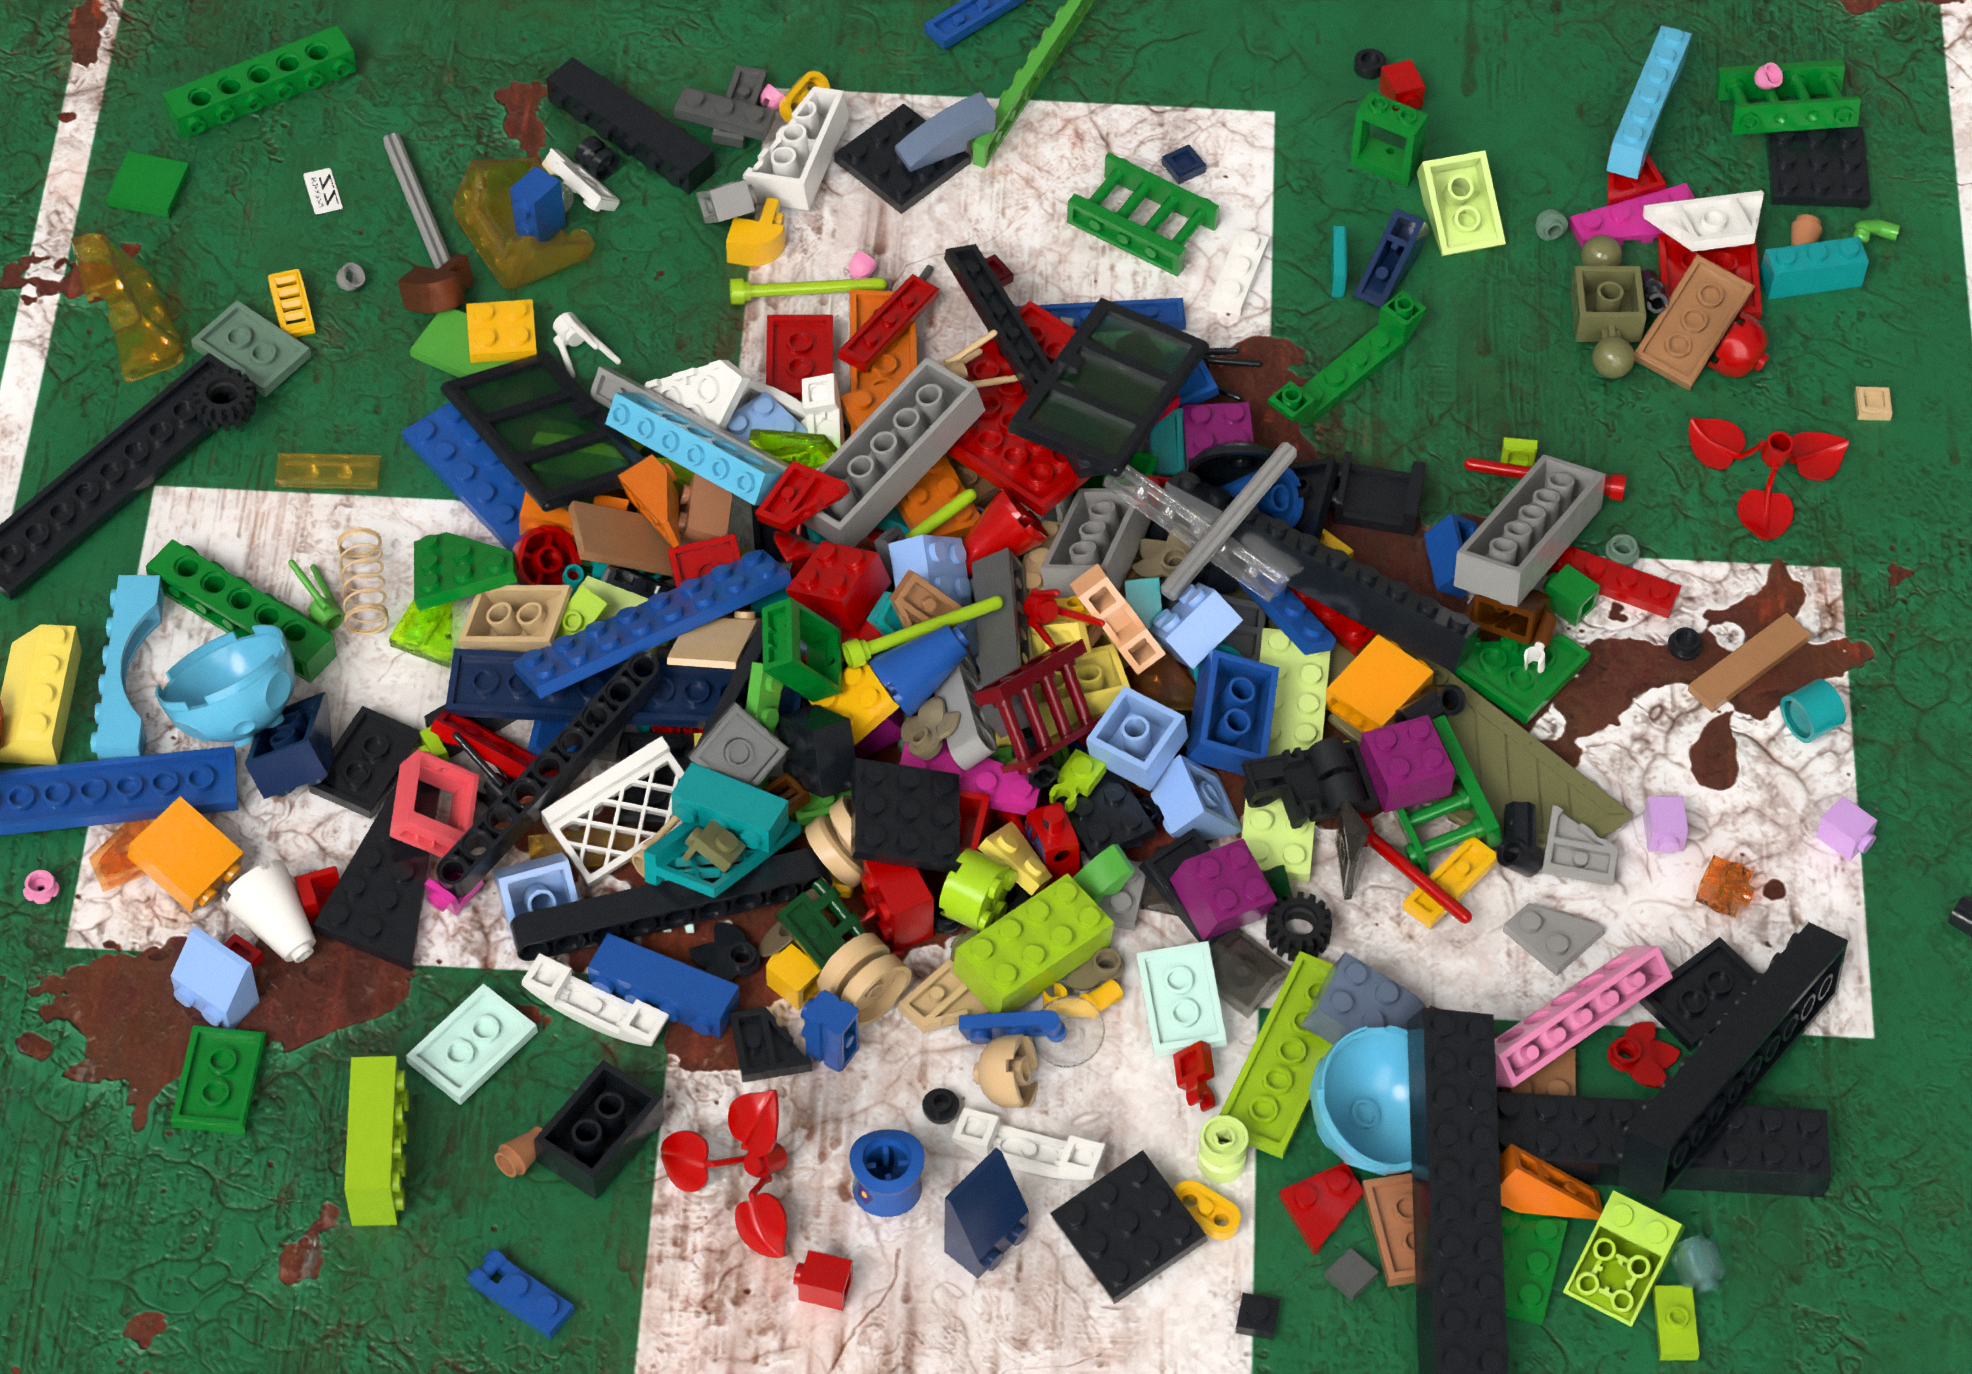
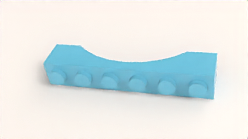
[1606,25,1692,179]
[91,575,165,760]

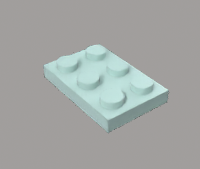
[1136,941,1227,1057]
[406,984,537,1105]

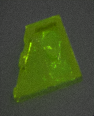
[748,429,838,469]

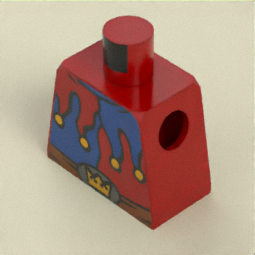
[1024,802,1080,887]

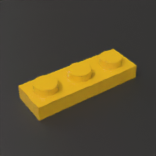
[1402,837,1498,929]

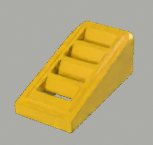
[268,269,316,338]

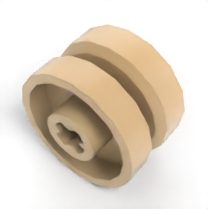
[805,795,864,888]
[817,933,911,1027]

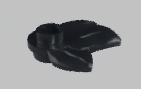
[689,922,760,982]

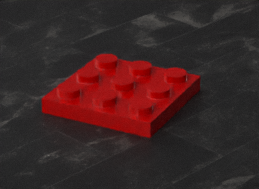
[1657,233,1762,321]

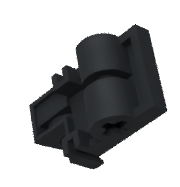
[1241,737,1379,829]

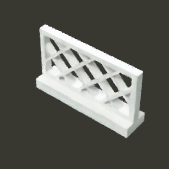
[541,736,685,887]

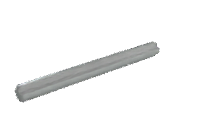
[383,132,451,269]
[1161,442,1297,601]

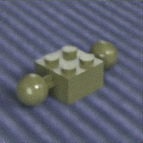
[1570,235,1646,379]

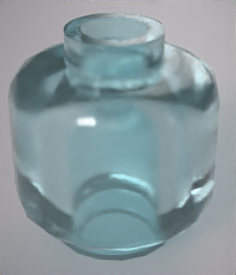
[1671,1235,1727,1294]

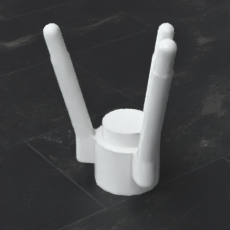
[553,312,621,378]

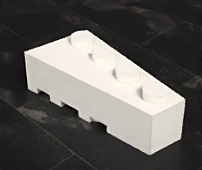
[743,86,849,211]

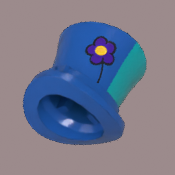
[849,1129,925,1217]

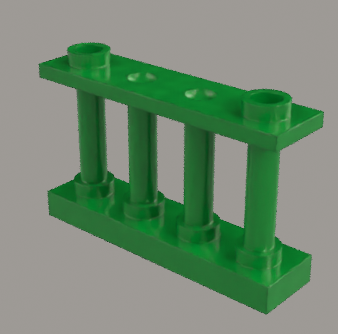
[1715,59,1861,135]
[1067,152,1219,277]
[1393,714,1502,874]

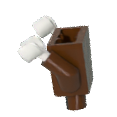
[1463,590,1557,673]

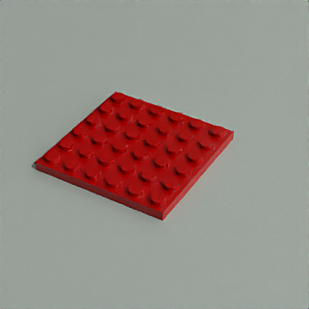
[946,301,1180,517]

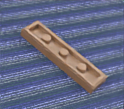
[1687,612,1811,713]

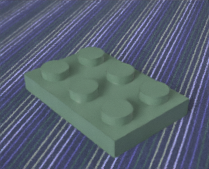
[191,300,311,397]

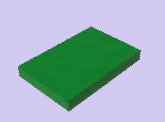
[170,1025,267,1135]

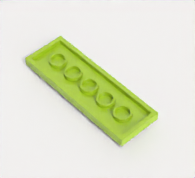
[1219,951,1334,1159]

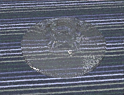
[1032,996,1105,1068]

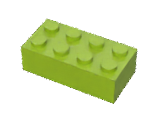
[953,873,1115,1013]
[344,1056,409,1226]

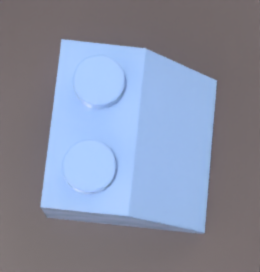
[1151,755,1242,841]
[493,852,579,946]
[171,926,260,1029]

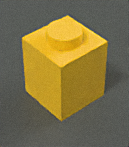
[766,944,821,1011]

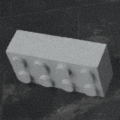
[1040,488,1151,599]

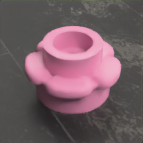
[23,870,59,904]

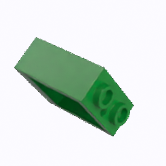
[1350,91,1429,187]
[762,598,842,702]

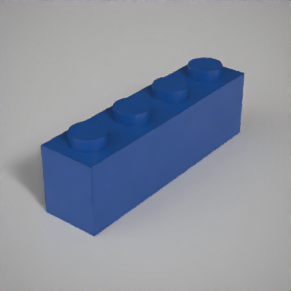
[588,933,740,1039]

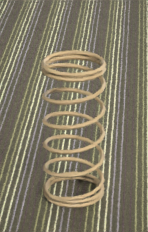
[337,527,389,635]

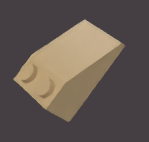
[458,585,573,652]
[667,610,762,669]

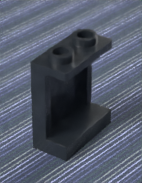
[1329,451,1426,536]

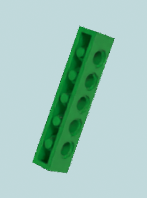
[162,25,357,140]
[145,539,337,684]

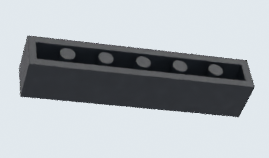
[546,57,715,194]

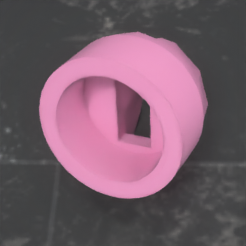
[1754,62,1783,90]
[760,83,784,111]
[849,252,877,279]

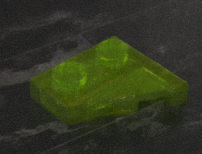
[389,599,453,669]

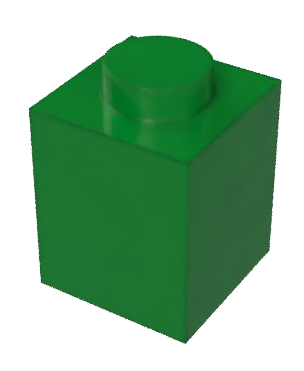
[1543,564,1600,627]

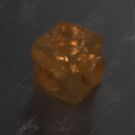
[1695,855,1756,918]

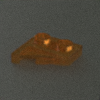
[1132,650,1196,710]
[89,819,152,892]

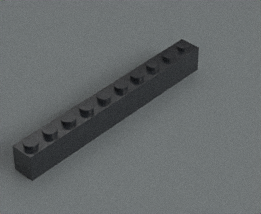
[1155,470,1480,673]

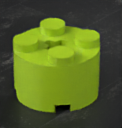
[939,848,1018,932]

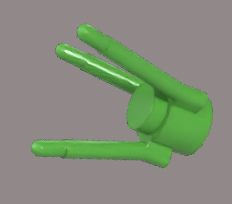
[279,559,344,632]

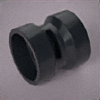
[574,136,620,180]

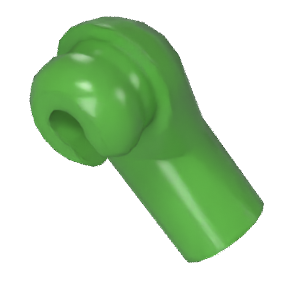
[1852,219,1900,243]

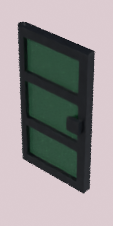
[1008,297,1209,477]
[440,351,645,512]

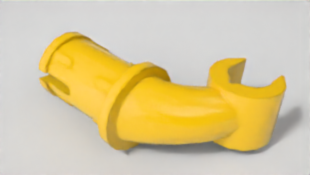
[1043,979,1123,1020]

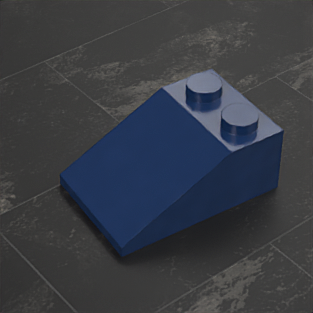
[245,692,333,799]
[944,1147,1029,1279]

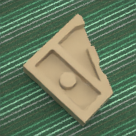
[898,958,991,1033]

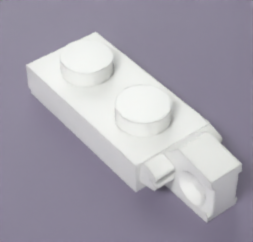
[542,148,620,212]

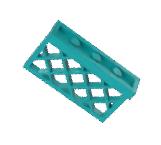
[644,820,801,898]

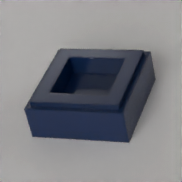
[1161,144,1206,184]

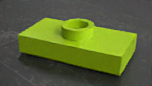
[554,584,611,641]
[1653,1285,1699,1360]

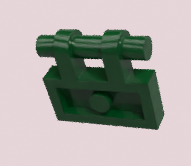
[774,877,869,972]

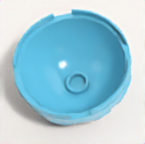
[155,625,296,747]
[1309,1025,1412,1176]

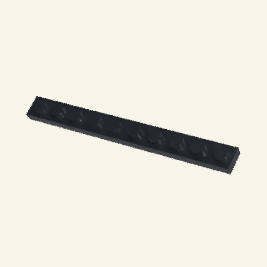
[944,244,1106,479]

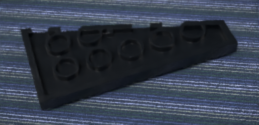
[313,780,441,971]

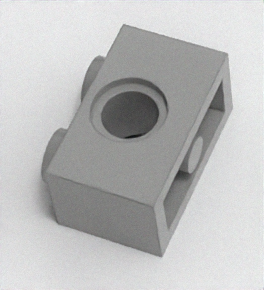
[696,179,757,224]

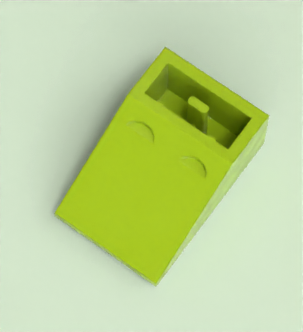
[1563,1190,1685,1327]

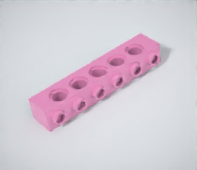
[1495,945,1673,1087]

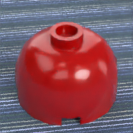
[1706,311,1769,378]
[511,525,581,585]

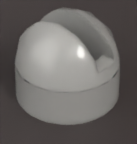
[336,263,365,291]

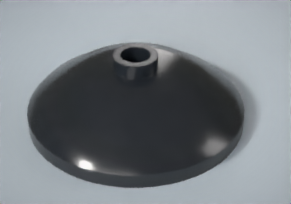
[1187,440,1290,487]

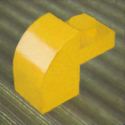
[726,197,785,266]

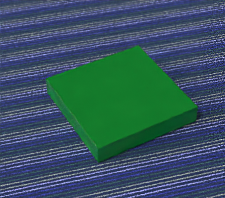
[106,151,190,218]

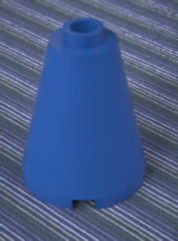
[1218,467,1304,528]
[869,624,970,717]

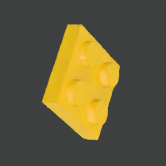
[466,299,537,363]
[809,660,900,746]

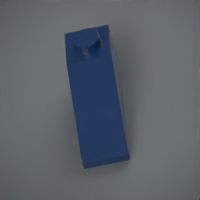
[1353,208,1430,308]

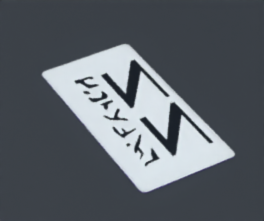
[303,168,343,215]

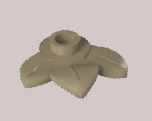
[1132,526,1194,579]
[901,696,961,760]
[1066,946,1125,991]

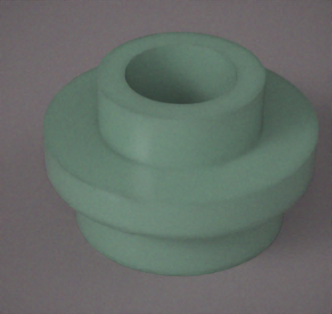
[1535,209,1568,241]
[1605,534,1640,566]

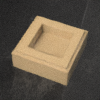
[1854,387,1893,421]

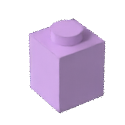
[1643,796,1688,854]
[1816,796,1878,861]

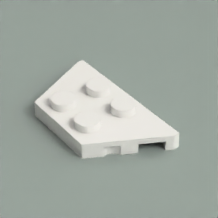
[1642,190,1764,252]

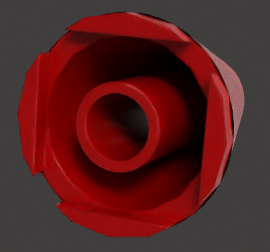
[962,486,1049,578]

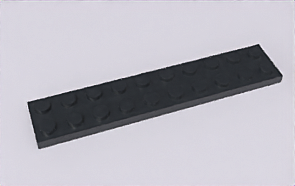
[0,353,257,601]

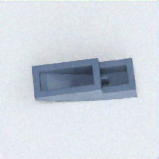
[895,92,996,172]

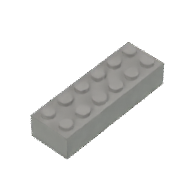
[802,357,985,548]
[1454,454,1606,607]

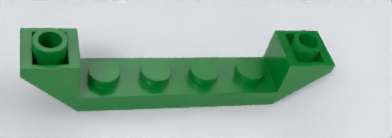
[1267,290,1427,424]

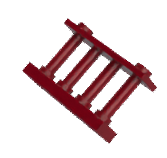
[973,639,1105,775]

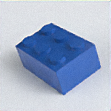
[1186,649,1279,776]

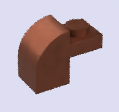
[398,253,474,313]

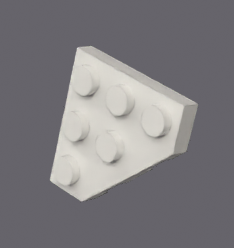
[644,360,751,429]

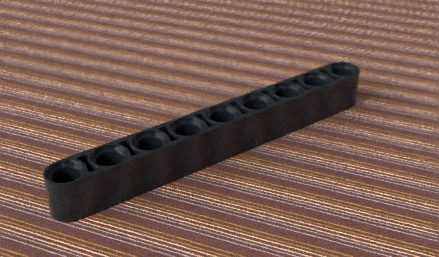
[436,651,662,899]
[510,847,833,961]

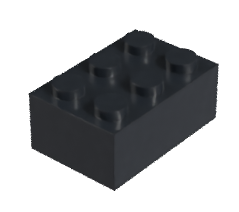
[534,1060,664,1200]

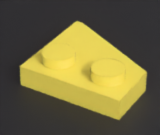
[978,821,1053,896]

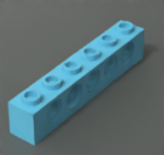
[605,392,785,506]

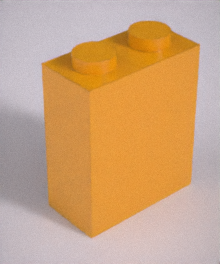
[1325,635,1434,733]
[127,796,244,913]

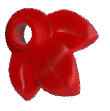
[1607,1022,1680,1088]

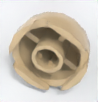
[973,1034,1038,1108]

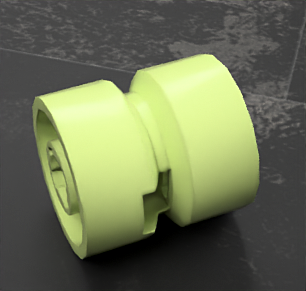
[1197,1115,1249,1183]

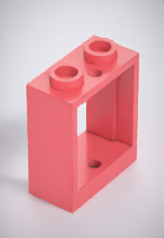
[389,749,479,858]

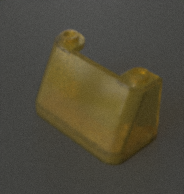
[453,157,595,290]
[71,233,184,384]

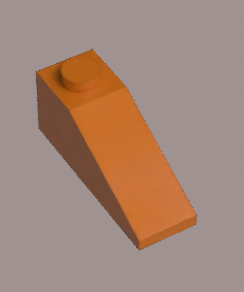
[618,454,679,548]
[1499,1143,1603,1220]

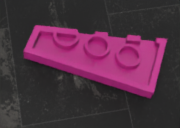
[1568,183,1696,248]
[899,739,1041,815]

